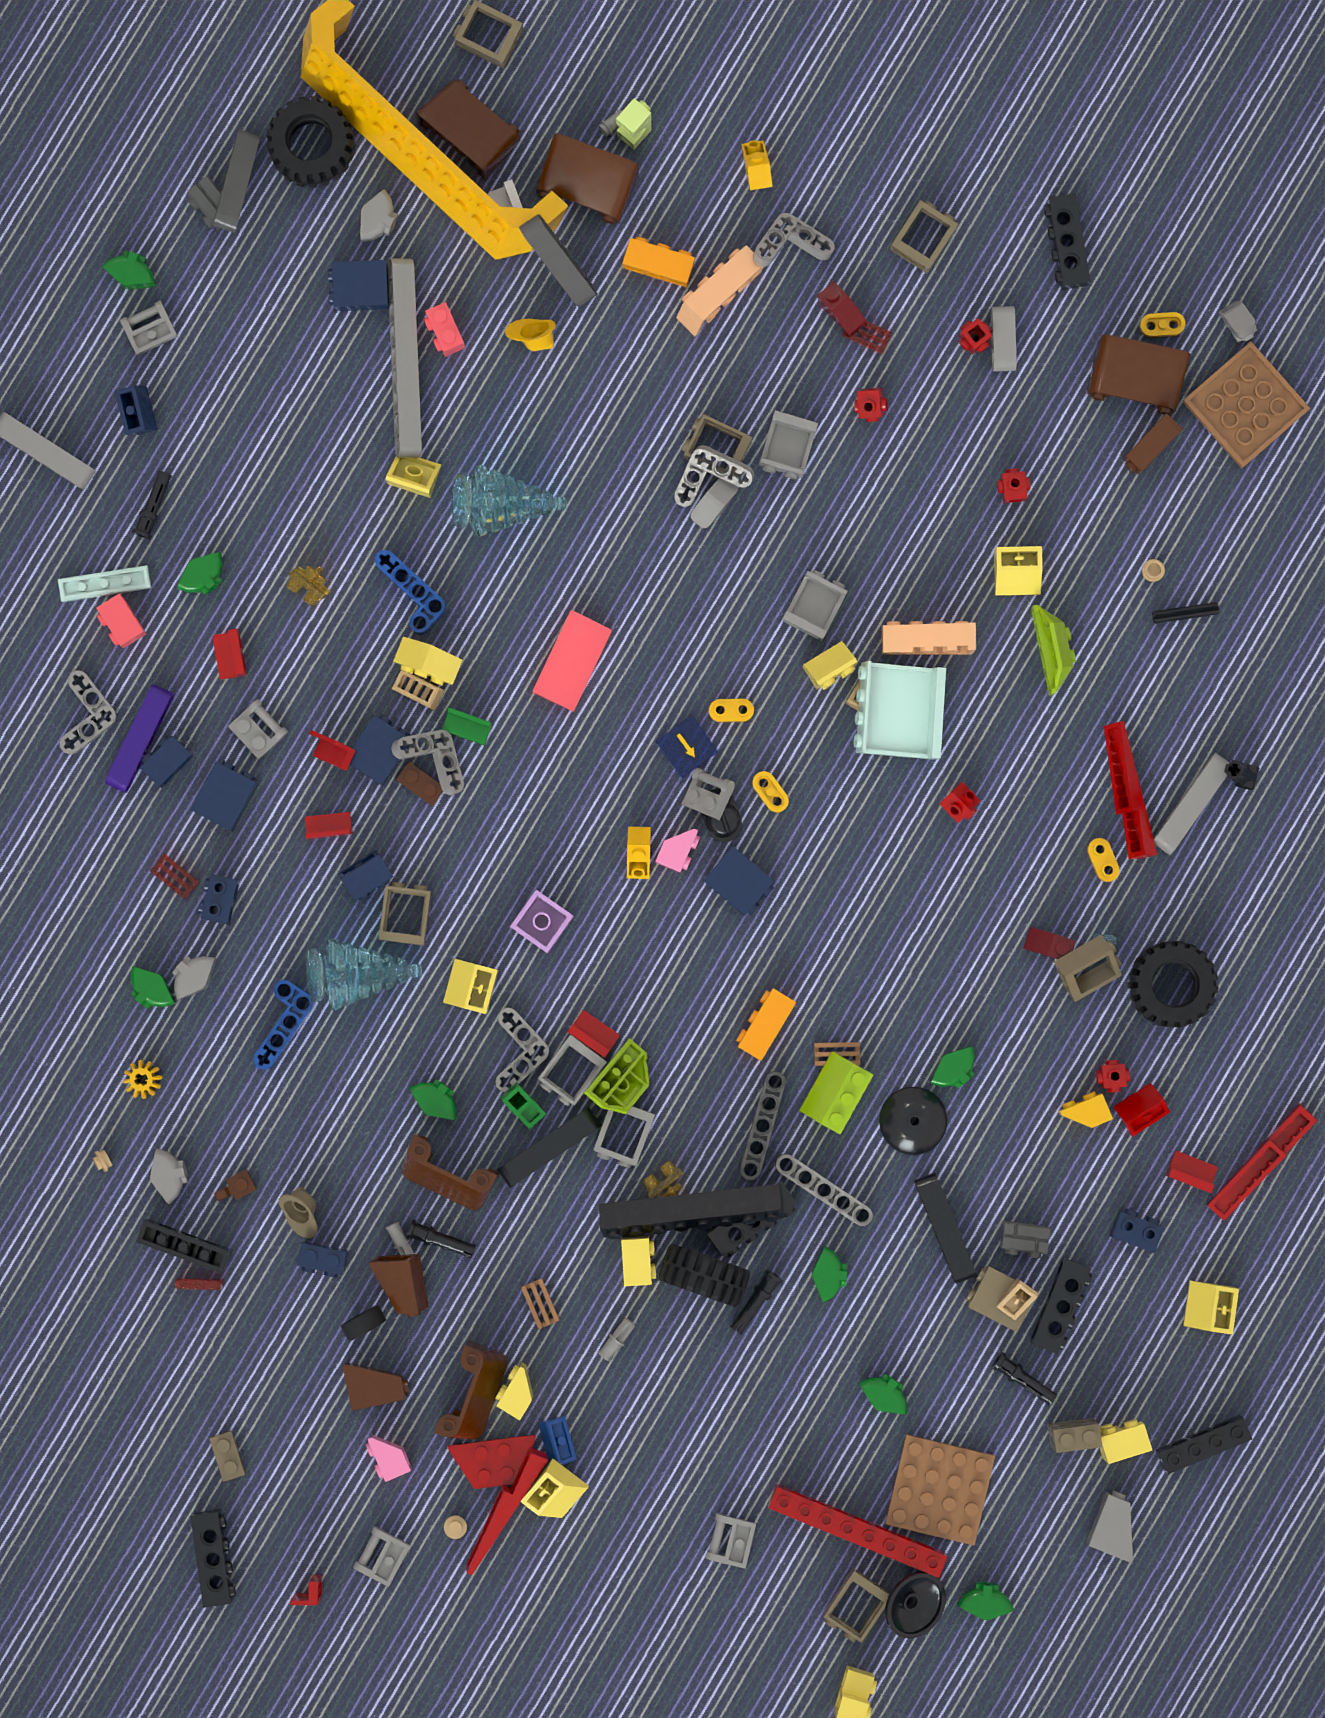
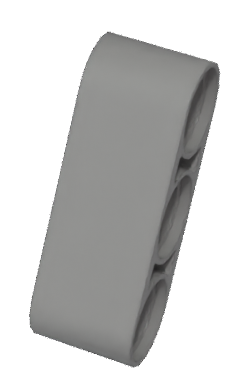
[991,306,1017,371]

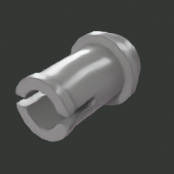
[598,109,622,137]

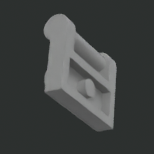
[120,300,178,356]
[228,699,289,760]
[681,768,735,820]
[705,1513,756,1569]
[353,1526,410,1587]

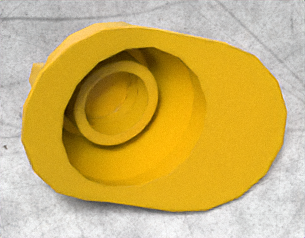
[505,319,556,351]

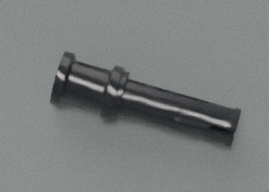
[132,471,172,540]
[406,1219,476,1259]
[730,1269,783,1335]
[991,1352,1057,1406]

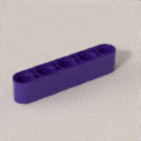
[105,684,174,793]

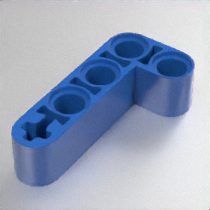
[375,550,446,635]
[253,980,315,1070]

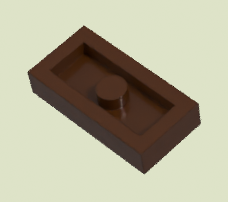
[396,762,443,807]

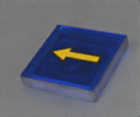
[656,716,718,778]

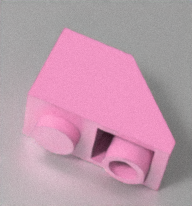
[655,829,700,873]
[366,1435,412,1482]

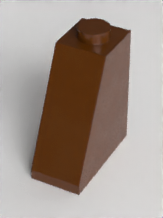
[1123,413,1182,475]
[369,1254,429,1317]
[343,1363,410,1411]

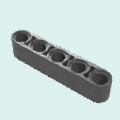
[213,129,260,233]
[519,214,598,307]
[740,1071,785,1180]

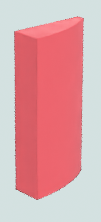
[532,610,612,712]

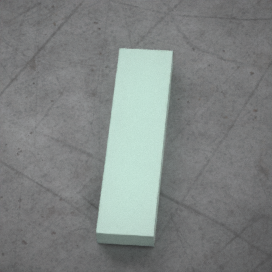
[58,565,152,602]

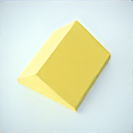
[386,457,441,498]

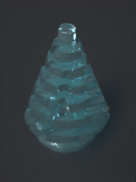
[452,465,567,537]
[306,938,422,1011]

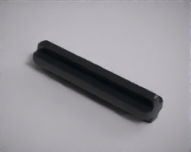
[1152,602,1219,624]

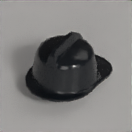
[701,789,742,842]

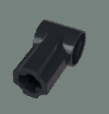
[1224,760,1260,790]

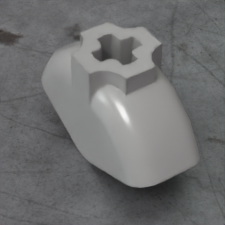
[360,189,398,242]
[1219,301,1257,342]
[691,478,739,528]
[172,956,217,1000]
[150,1148,188,1204]

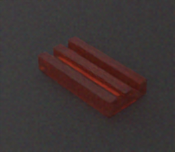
[842,322,892,354]
[150,853,199,900]
[175,1278,224,1290]

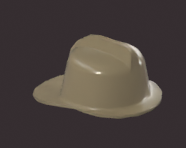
[279,1187,318,1238]

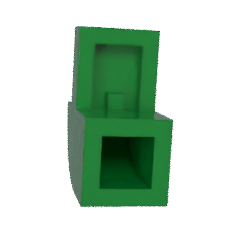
[500,1082,546,1129]

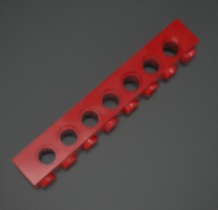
[768,1483,948,1578]

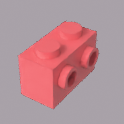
[424,302,465,357]
[97,593,146,648]

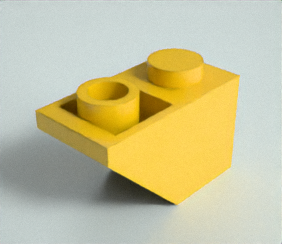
[741,140,772,190]
[627,827,651,879]
[1058,1091,1113,1128]

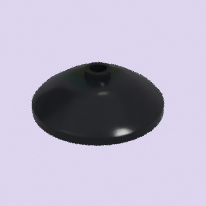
[879,1087,947,1155]
[885,1572,946,1638]

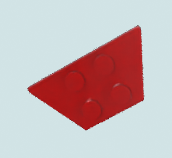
[448,1434,536,1489]

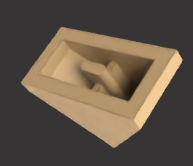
[997,1278,1039,1320]

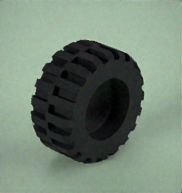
[266,96,355,188]
[1128,941,1219,1027]
[658,1243,750,1308]

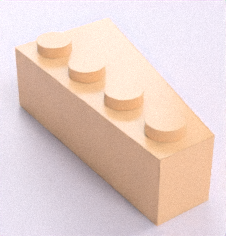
[676,245,763,336]
[882,621,976,655]

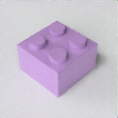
[510,890,574,953]

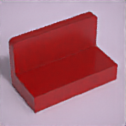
[212,629,247,680]
[309,730,356,771]
[305,812,353,840]
[568,1010,620,1058]
[1114,1083,1170,1137]
[1166,1151,1218,1193]
[290,1575,322,1605]

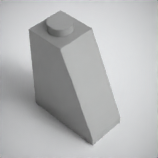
[1086,1490,1133,1563]

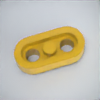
[1139,312,1185,338]
[709,699,754,722]
[752,771,789,813]
[1087,838,1119,882]

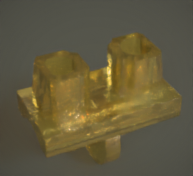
[287,566,331,606]
[643,1161,684,1198]

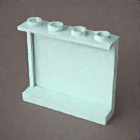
[854,661,946,760]

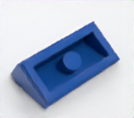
[538,1416,577,1465]

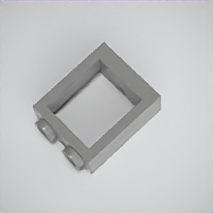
[538,1035,607,1106]
[593,1106,655,1168]

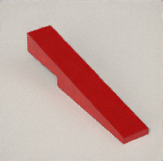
[1104,721,1157,859]
[1207,1103,1317,1221]
[466,1447,548,1575]

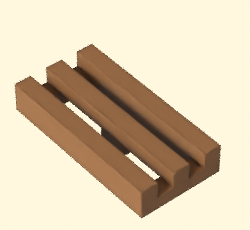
[814,1042,860,1066]
[521,1278,560,1329]

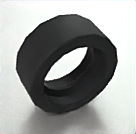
[340,1305,386,1342]

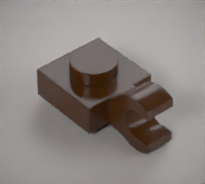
[214,1169,257,1201]

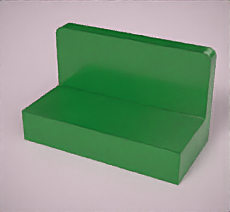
[442,707,492,746]

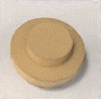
[1142,559,1165,582]
[92,1150,112,1172]
[444,1515,467,1539]

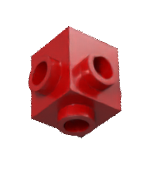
[959,318,993,354]
[854,388,888,422]
[997,468,1030,504]
[939,782,981,823]
[1096,1060,1130,1092]

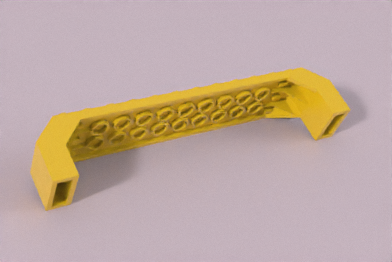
[301,0,568,260]

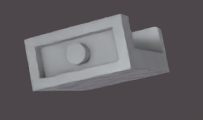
[759,410,818,480]
[782,570,848,641]

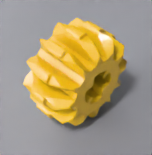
[123,1060,162,1099]

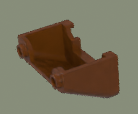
[416,79,521,181]
[536,133,639,224]
[1086,335,1190,415]
[401,1133,499,1210]
[434,1340,507,1440]

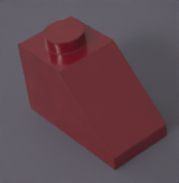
[817,281,867,336]
[1023,927,1076,960]

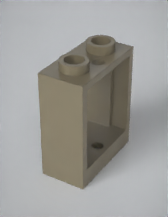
[453,0,524,69]
[890,200,958,274]
[682,414,752,476]
[378,882,432,946]
[1054,935,1122,1002]
[822,1568,890,1643]

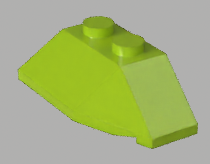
[1031,605,1076,696]
[584,1038,649,1114]

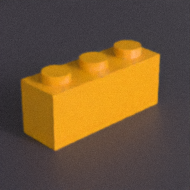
[622,237,695,288]
[736,988,796,1061]

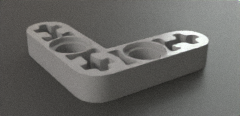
[753,213,835,267]
[674,445,754,507]
[60,670,117,755]
[391,730,464,795]
[495,1008,550,1092]

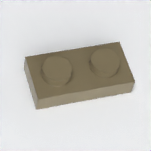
[209,1430,246,1482]

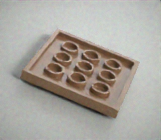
[1182,341,1311,469]
[885,1434,995,1546]

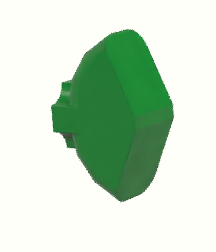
[101,251,156,290]
[177,552,223,596]
[130,966,176,1009]
[930,1046,975,1089]
[409,1079,457,1120]
[812,1245,847,1303]
[858,1373,907,1415]
[956,1582,1014,1621]

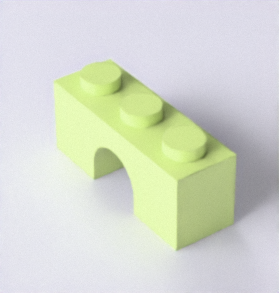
[616,98,651,150]

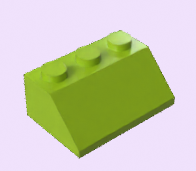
[799,1051,873,1134]

